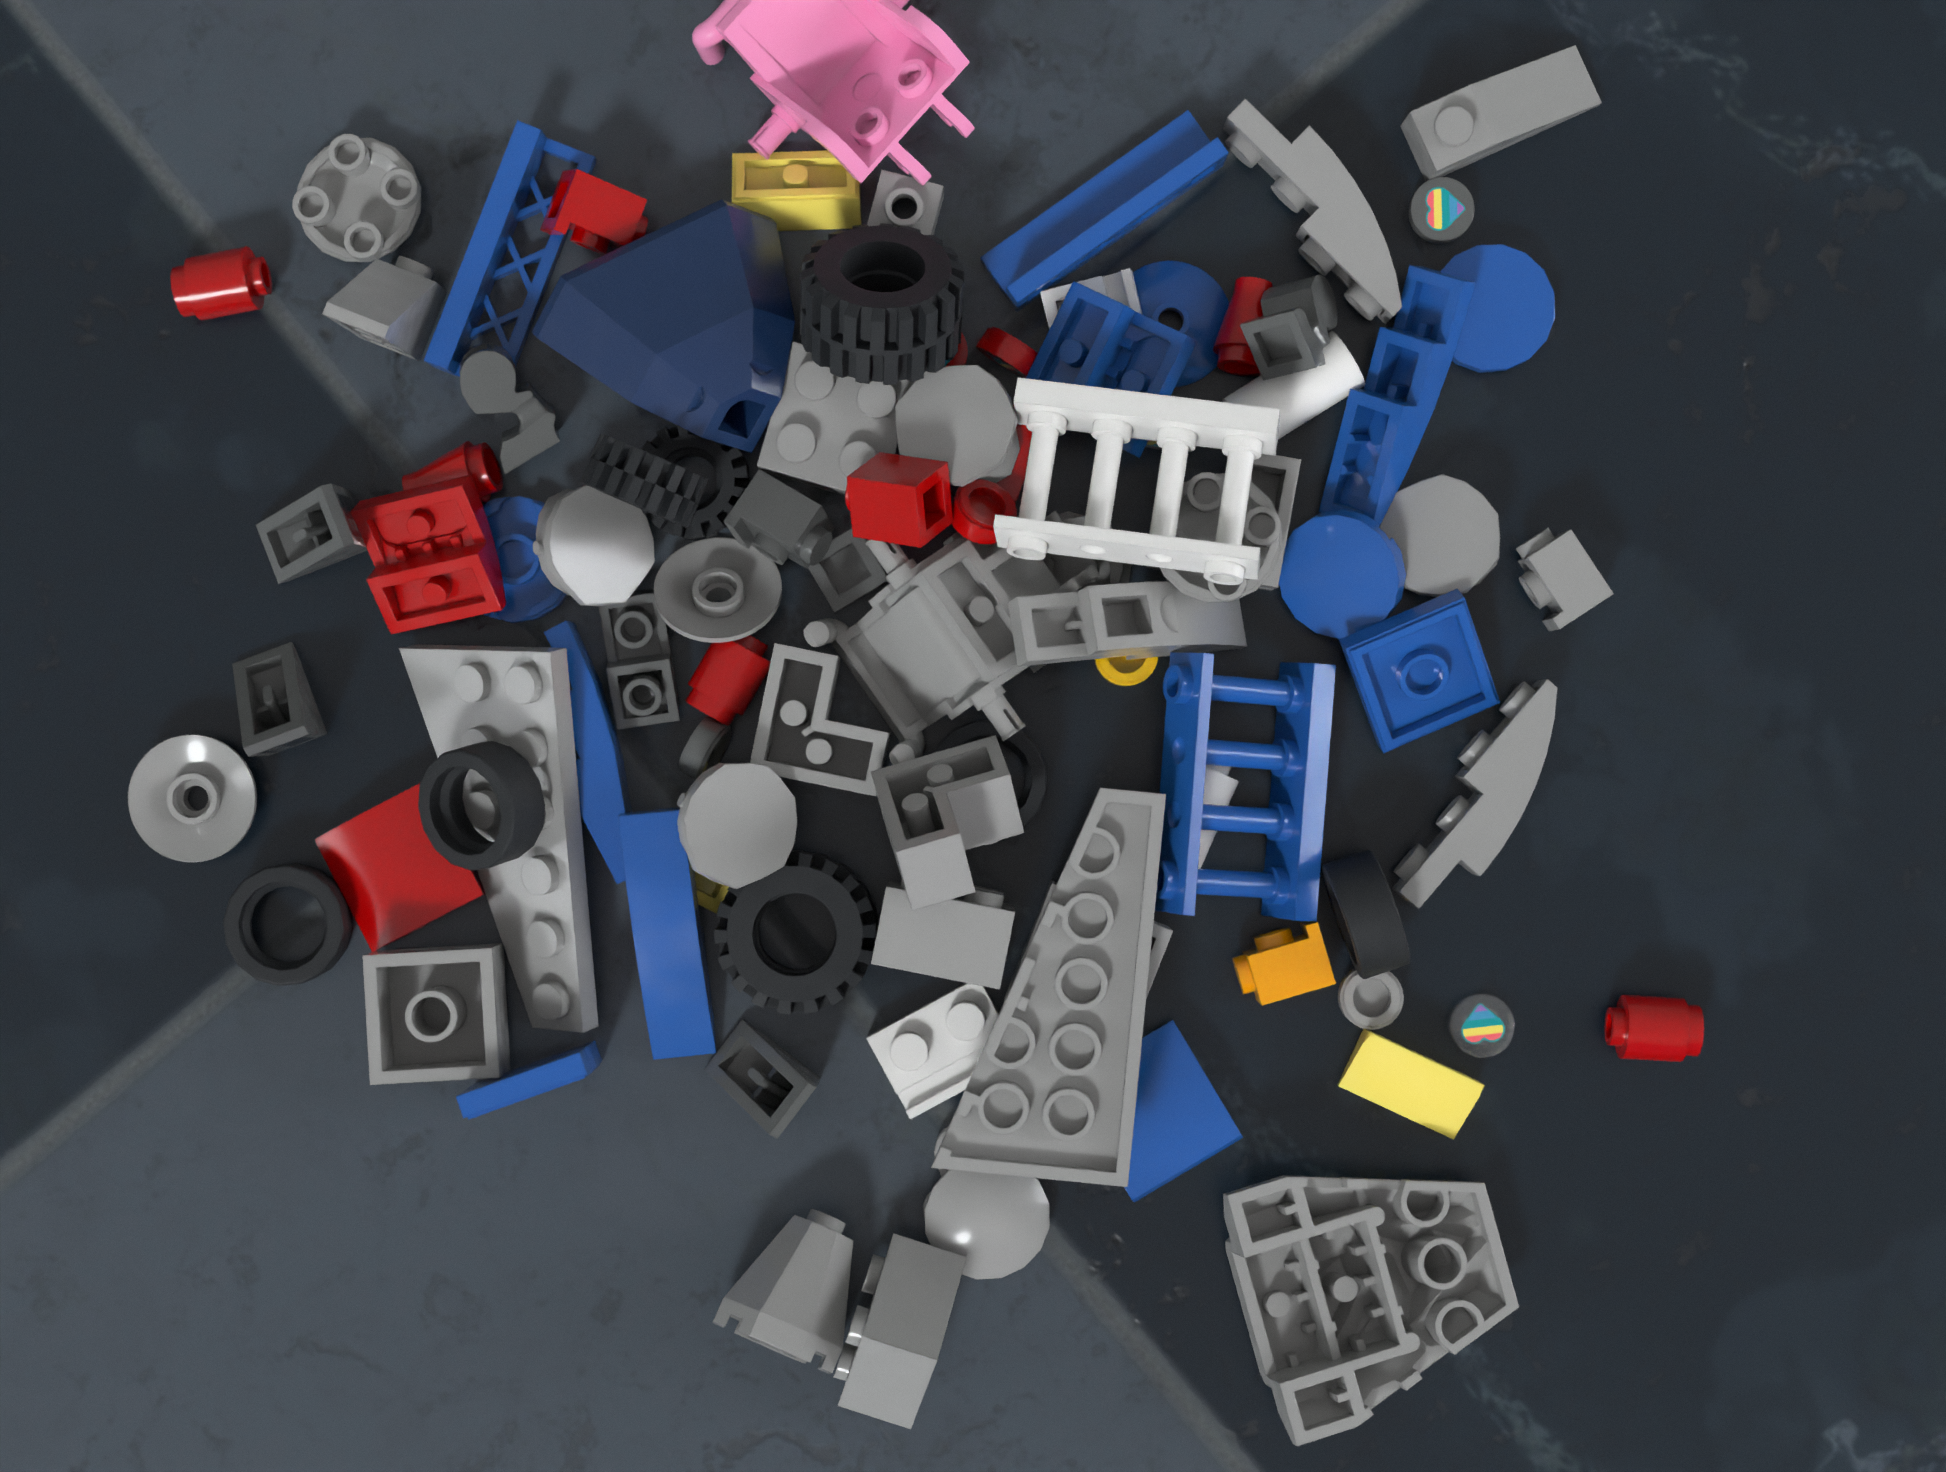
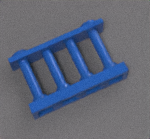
[1155,652,1336,922]

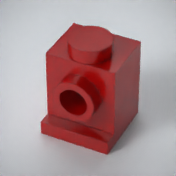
[540,169,648,255]

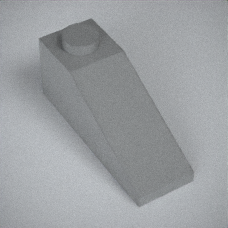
[1400,45,1602,182]
[322,256,447,361]

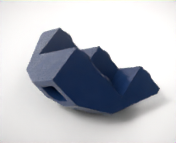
[532,199,795,453]

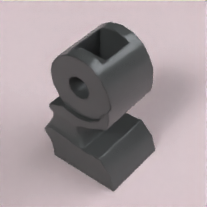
[1240,274,1338,381]
[460,343,560,474]

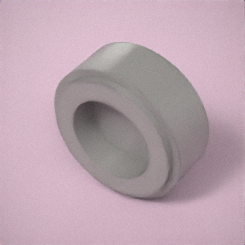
[1338,968,1404,1030]

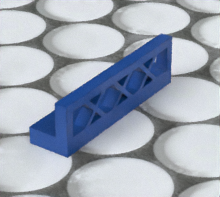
[980,110,1229,312]
[424,120,597,377]

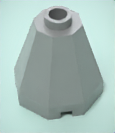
[712,1209,853,1374]

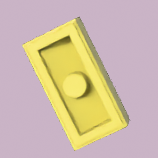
[732,150,861,231]
[1337,1029,1485,1140]

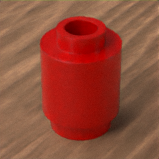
[170,246,272,321]
[685,635,771,726]
[1604,995,1704,1062]

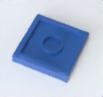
[1339,589,1500,753]
[456,1040,602,1120]

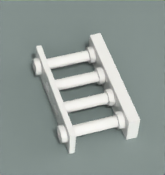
[993,377,1280,585]

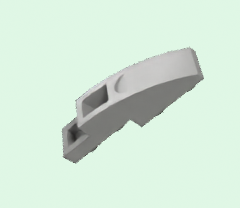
[1223,99,1402,324]
[1008,581,1247,667]
[1392,679,1558,908]

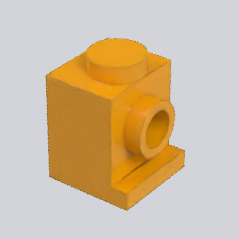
[1232,921,1336,1006]

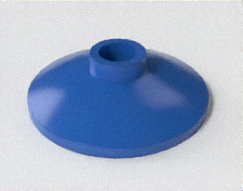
[1133,261,1229,388]

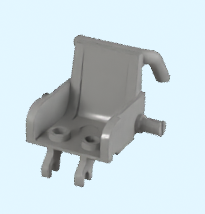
[803,511,1100,765]

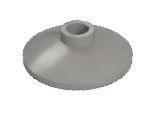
[654,537,782,643]
[128,735,257,862]

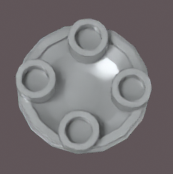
[292,134,421,262]
[1160,472,1282,603]
[923,1170,1050,1279]

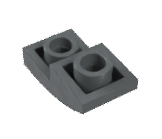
[598,588,680,730]

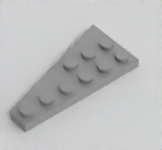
[399,644,599,1033]
[931,788,1166,1187]

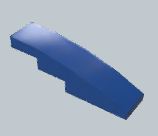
[1319,265,1476,528]
[544,620,632,884]
[618,807,717,1060]

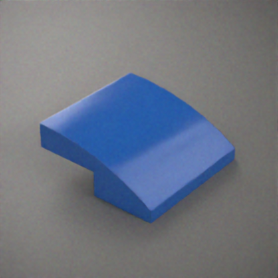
[1026,281,1197,458]
[1124,1020,1243,1203]

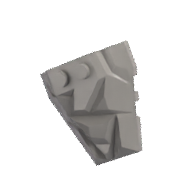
[1223,1175,1519,1446]

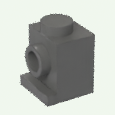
[723,469,835,569]

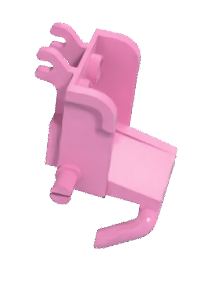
[692,0,975,186]

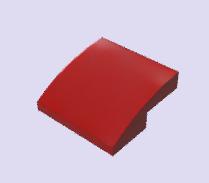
[350,475,506,635]
[314,783,485,952]

